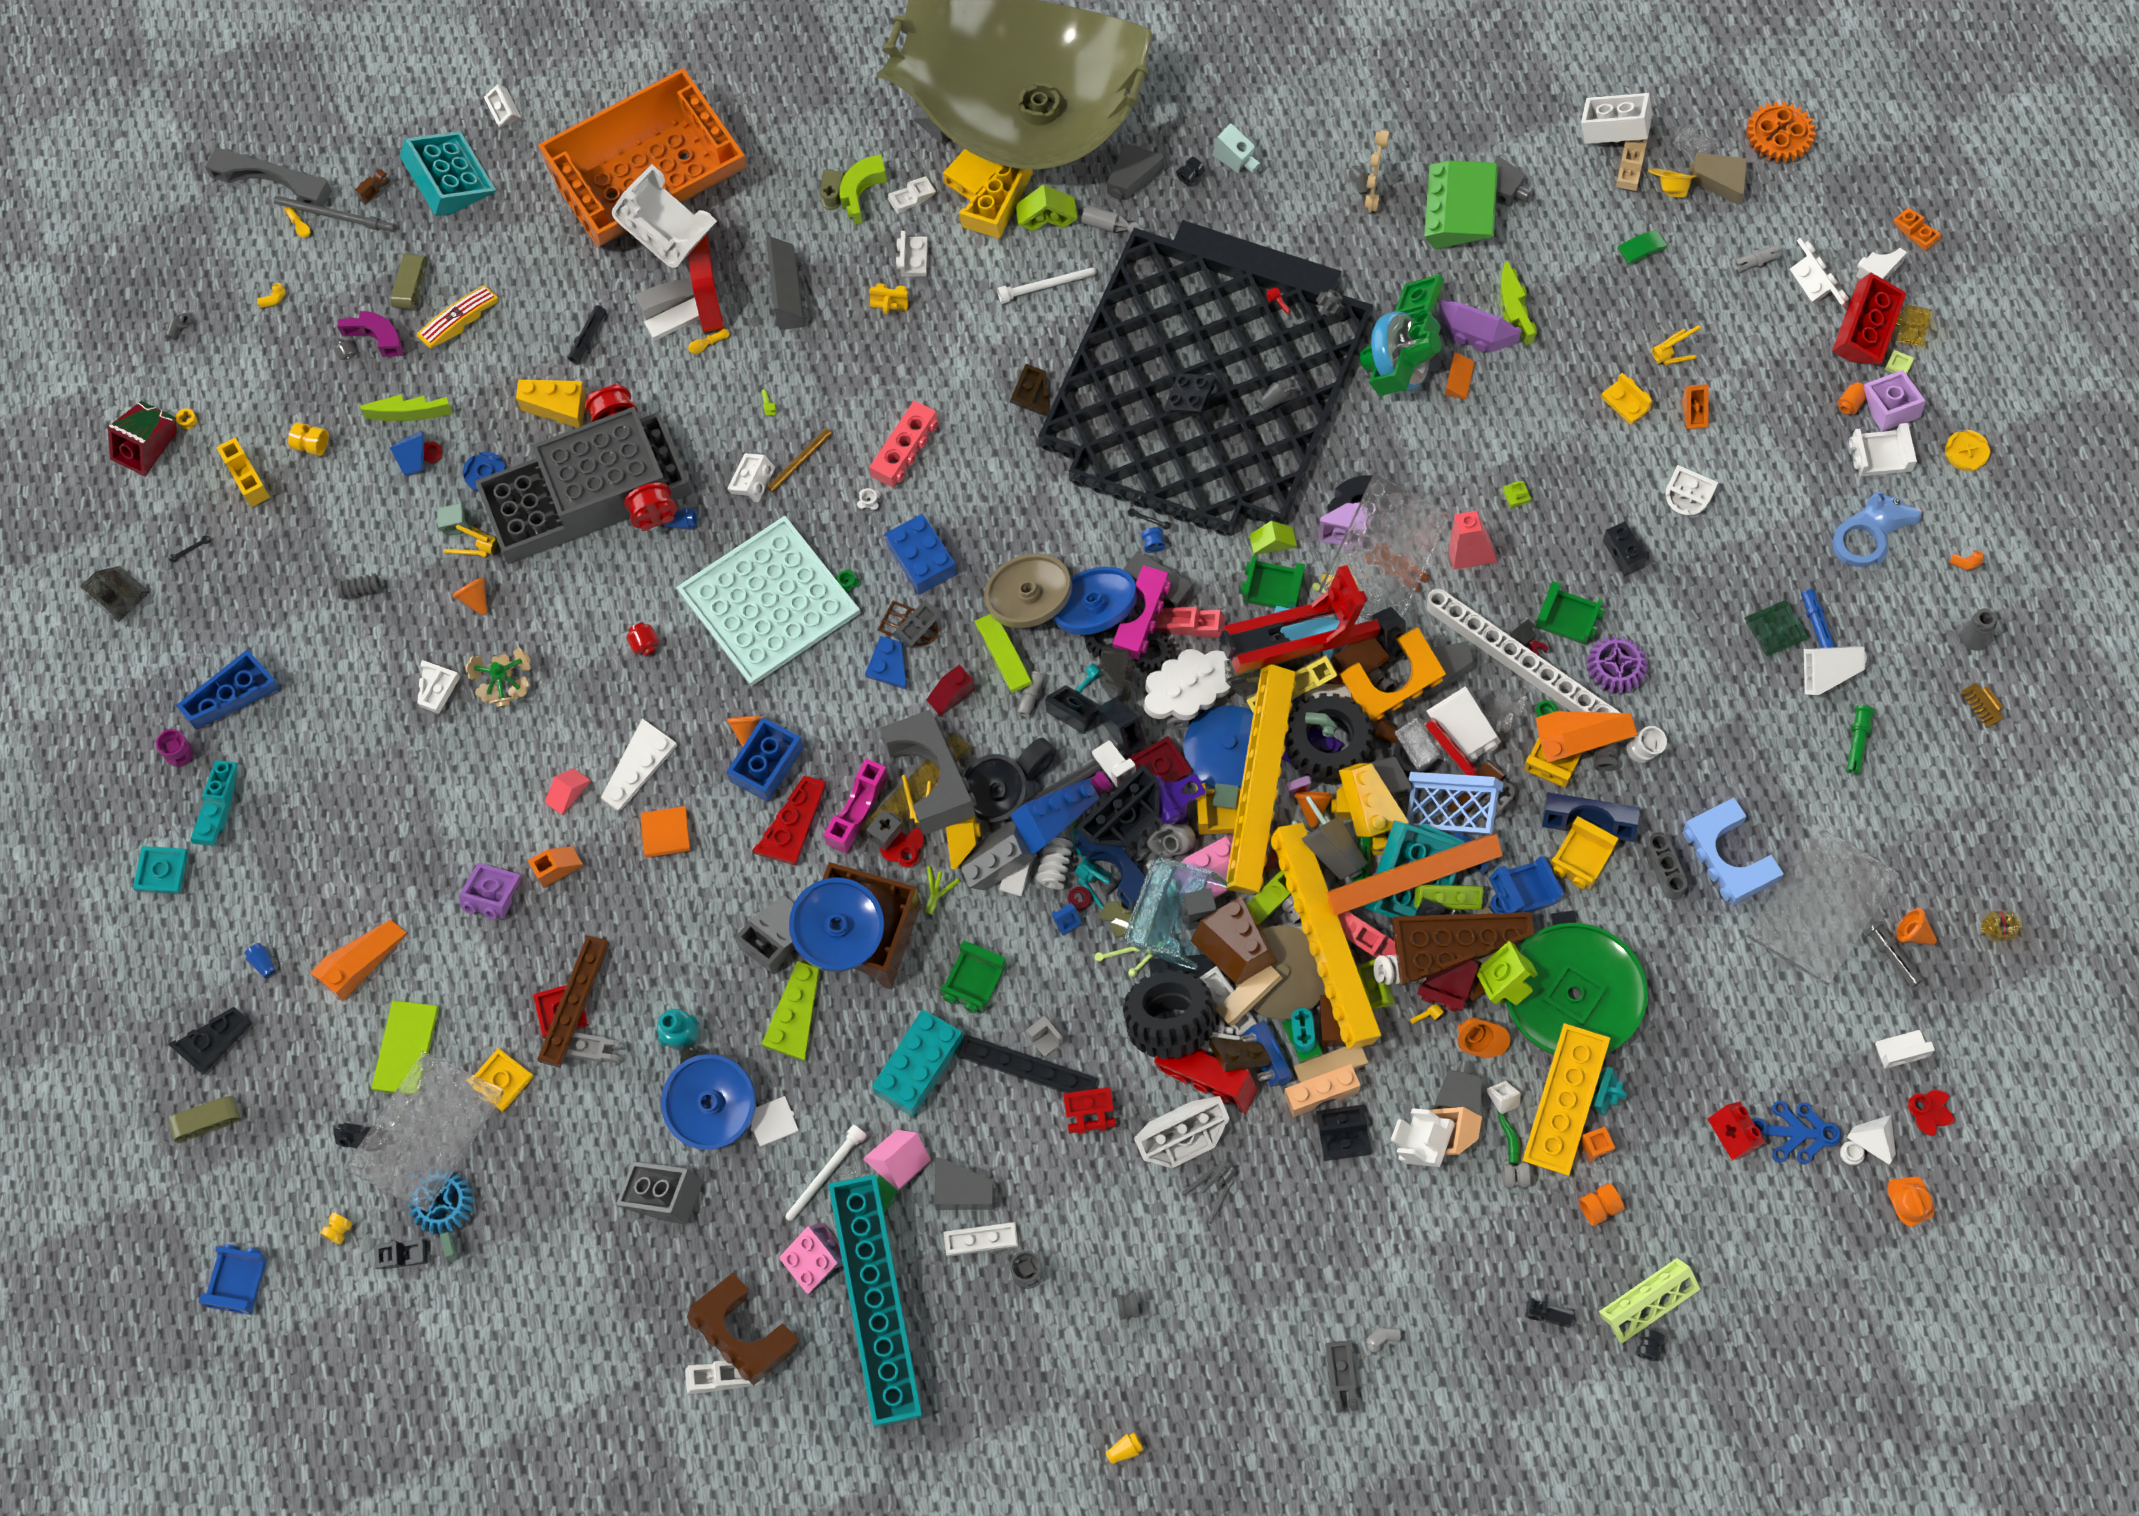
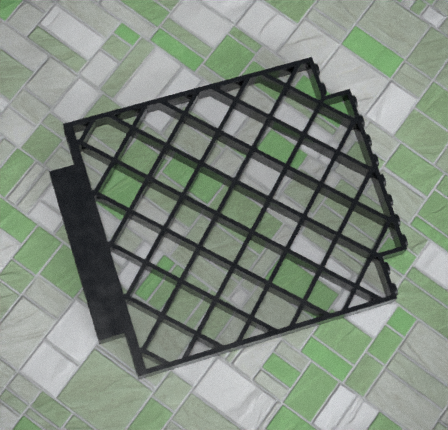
[1038,220,1373,536]

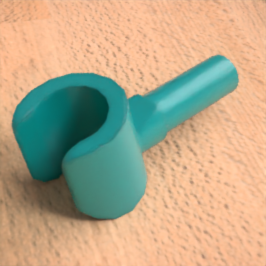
[1076,664,1100,693]

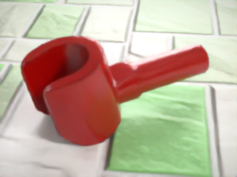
[1266,288,1291,314]

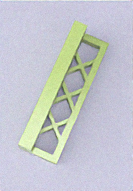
[1599,1258,1701,1343]

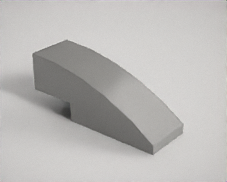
[634,279,694,320]

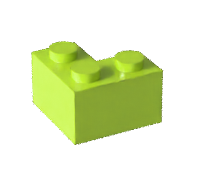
[1016,184,1077,231]

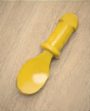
[284,206,311,238]
[688,329,730,354]

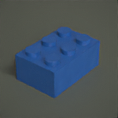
[885,513,957,595]
[726,717,804,802]

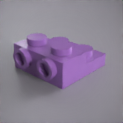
[459,863,521,920]

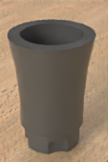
[1960,608,1998,651]

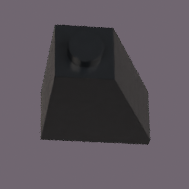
[1097,697,1146,756]

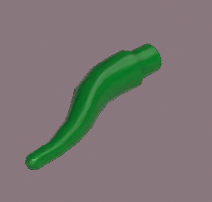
[1498,1111,1520,1165]

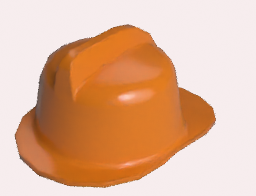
[1457,1018,1510,1058]
[1887,1176,1935,1227]

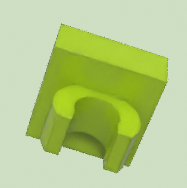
[1502,481,1531,508]

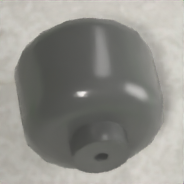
[334,339,357,360]

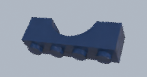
[1542,792,1639,842]
[1075,832,1155,912]

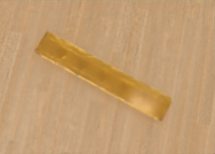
[861,732,970,834]

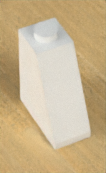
[1804,646,1867,695]

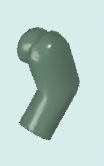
[1305,712,1337,737]

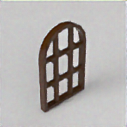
[877,600,939,646]

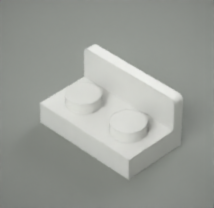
[896,231,928,277]
[727,453,775,502]

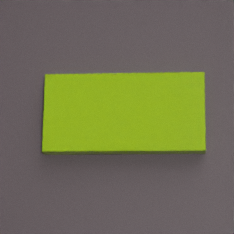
[371,1000,439,1097]

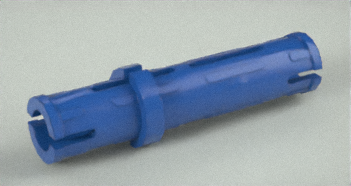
[1801,589,1835,648]

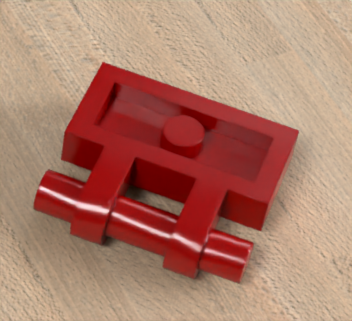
[1063,1087,1116,1135]

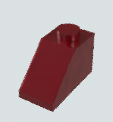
[926,664,975,716]

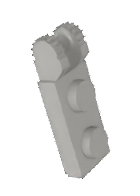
[565,1033,625,1064]

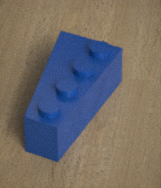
[176,649,280,729]
[1010,778,1099,855]

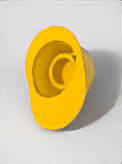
[1648,168,1697,197]

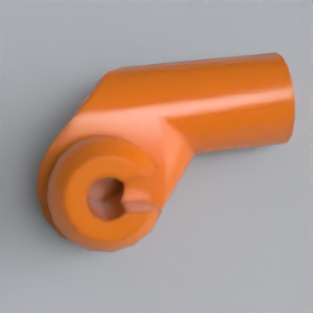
[1949,551,1984,570]

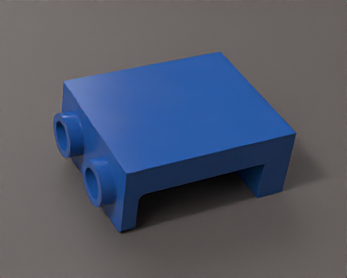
[1489,855,1564,913]
[199,1244,267,1315]

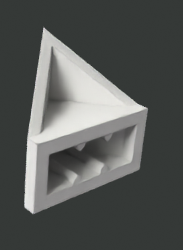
[1847,1115,1896,1164]

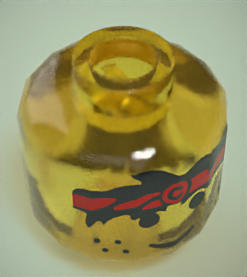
[1981,911,2020,941]

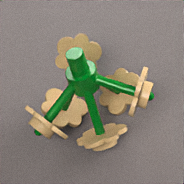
[465,648,530,708]

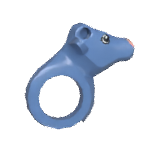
[1832,492,1922,567]

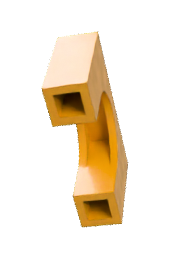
[1338,627,1446,722]

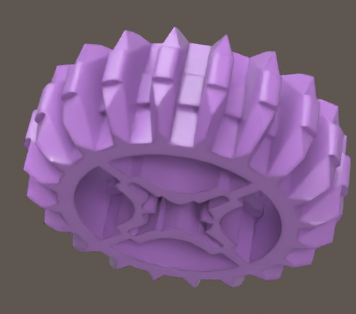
[1586,635,1648,695]

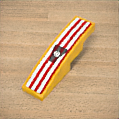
[417,285,498,349]

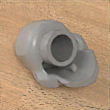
[1147,823,1196,858]

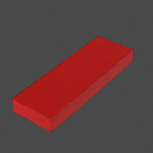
[1425,718,1477,776]

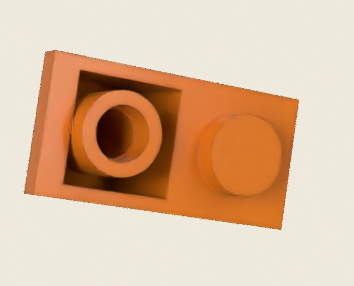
[527,846,584,888]

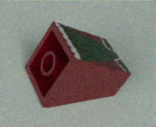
[107,401,177,477]

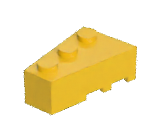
[516,379,587,428]

